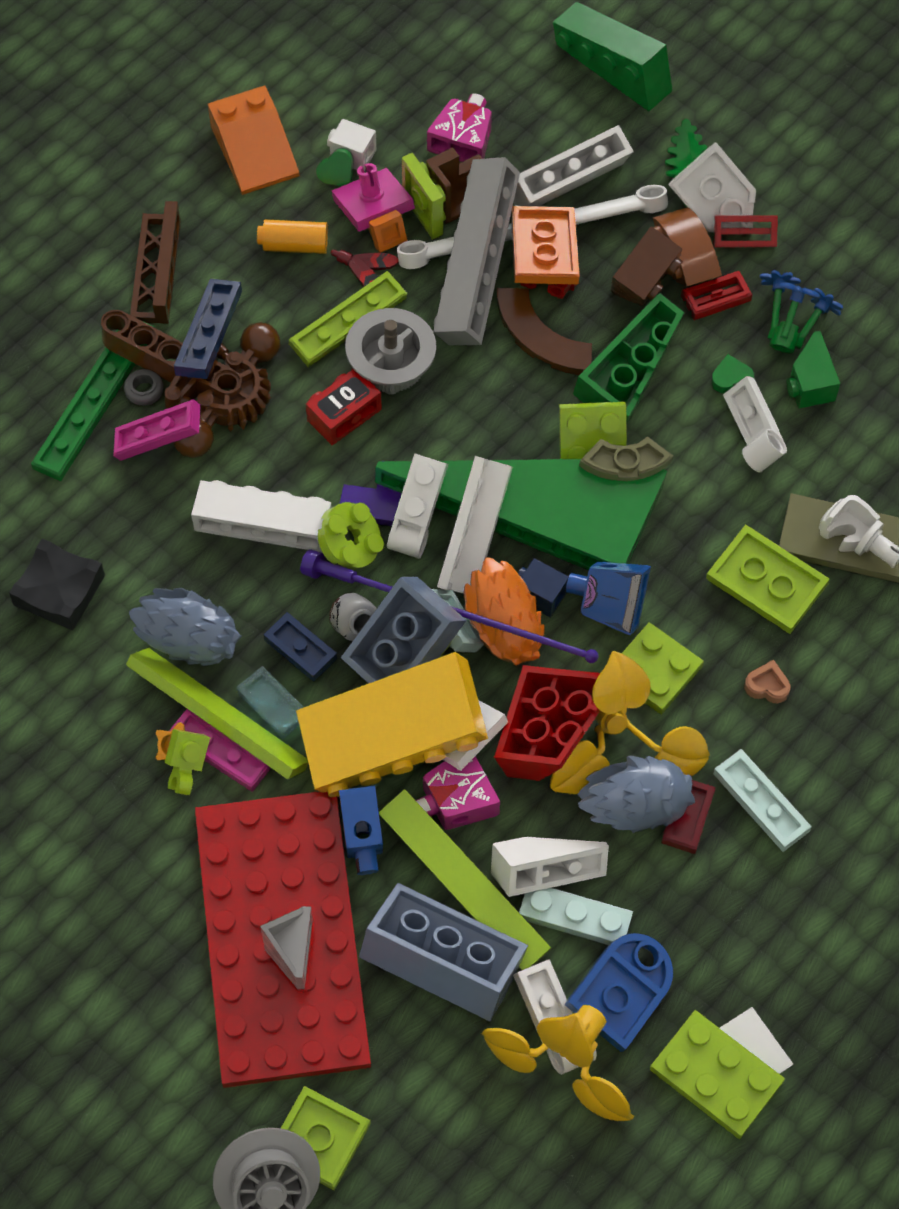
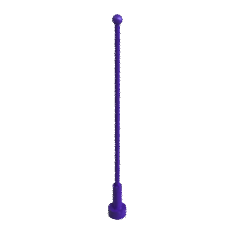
[300,549,599,663]

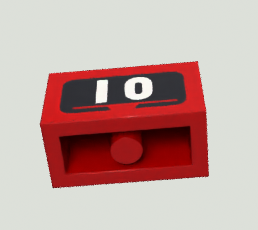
[306,369,382,446]

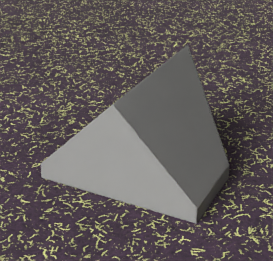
[260,906,313,989]

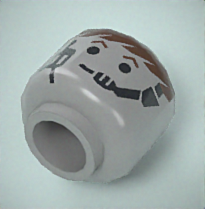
[329,593,377,641]

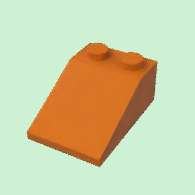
[208,85,300,195]

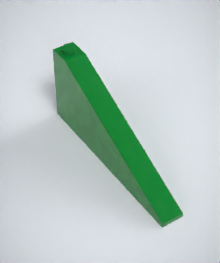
[375,459,667,570]

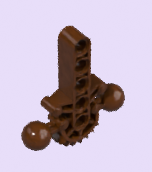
[101,310,281,458]

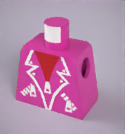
[427,94,492,162]
[415,756,500,830]

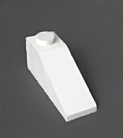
[491,837,609,897]

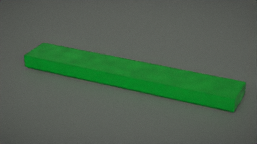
[31,322,155,481]

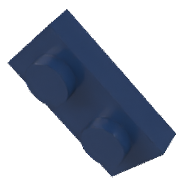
[263,612,337,682]

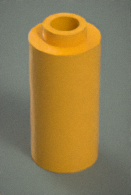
[257,220,328,254]

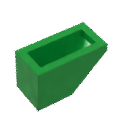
[787,331,840,409]

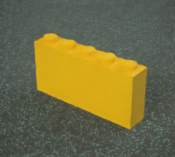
[296,652,488,797]

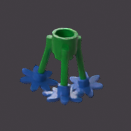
[760,270,843,354]

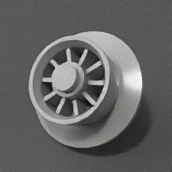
[213,1128,320,1209]

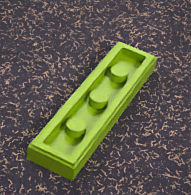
[288,271,407,367]

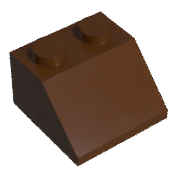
[611,226,683,307]

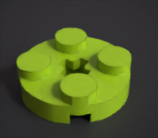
[317,502,384,570]

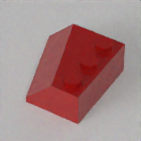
[494,665,601,781]

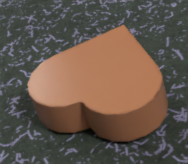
[744,660,790,703]

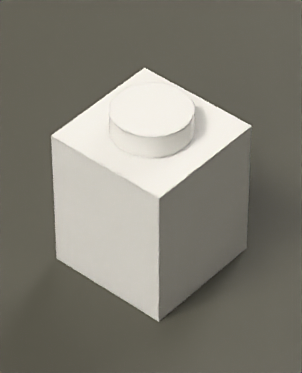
[327,119,377,171]

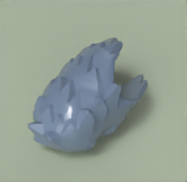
[129,588,241,666]
[578,756,695,833]

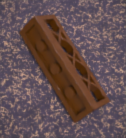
[130,201,181,324]

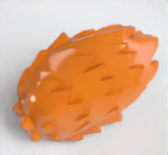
[464,557,544,665]

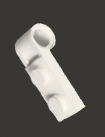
[723,376,787,472]
[387,454,448,559]
[513,959,597,1075]

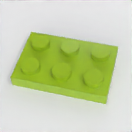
[706,524,830,634]
[650,1010,785,1140]

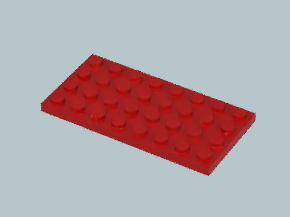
[195,791,371,1088]

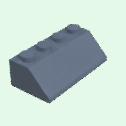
[359,883,528,1021]

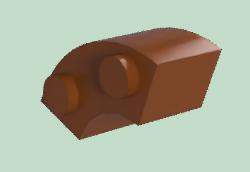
[653,207,722,286]

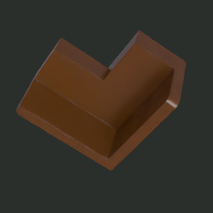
[426,147,483,224]

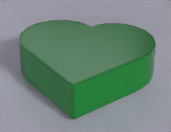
[316,148,354,186]
[711,354,754,393]

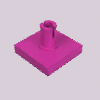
[332,163,415,232]

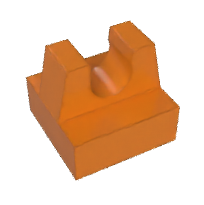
[368,210,408,253]

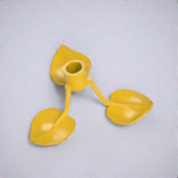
[550,651,710,794]
[481,1005,635,1121]

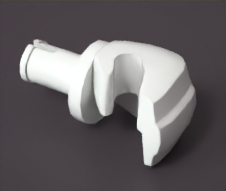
[819,495,899,568]

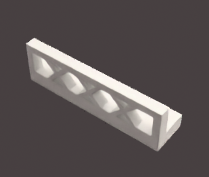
[437,456,513,594]

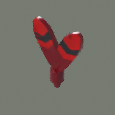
[330,249,399,287]

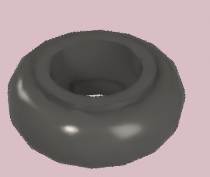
[124,369,164,406]

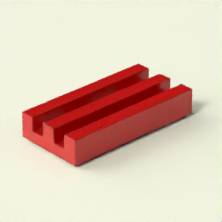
[713,215,778,247]
[681,271,752,320]

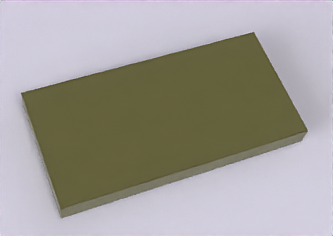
[779,493,899,583]

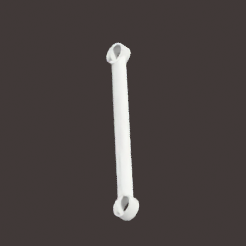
[397,185,668,269]

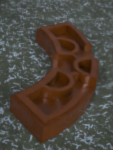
[497,288,592,375]

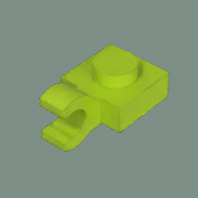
[165,729,210,795]

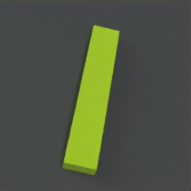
[126,648,309,779]
[379,789,551,970]

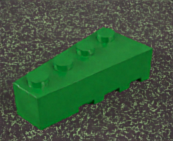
[553,2,672,112]
[573,293,684,426]

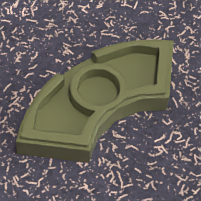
[579,437,673,481]

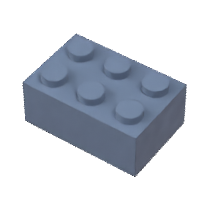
[341,577,467,683]

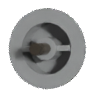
[345,308,436,394]

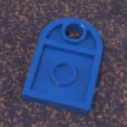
[564,933,673,1052]

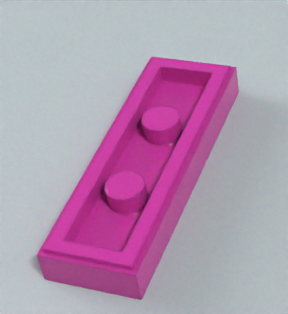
[113,399,200,461]
[169,709,271,792]

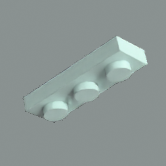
[713,749,812,852]
[519,888,633,945]

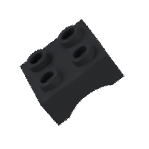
[9,539,105,630]

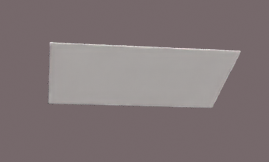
[720,1007,793,1074]

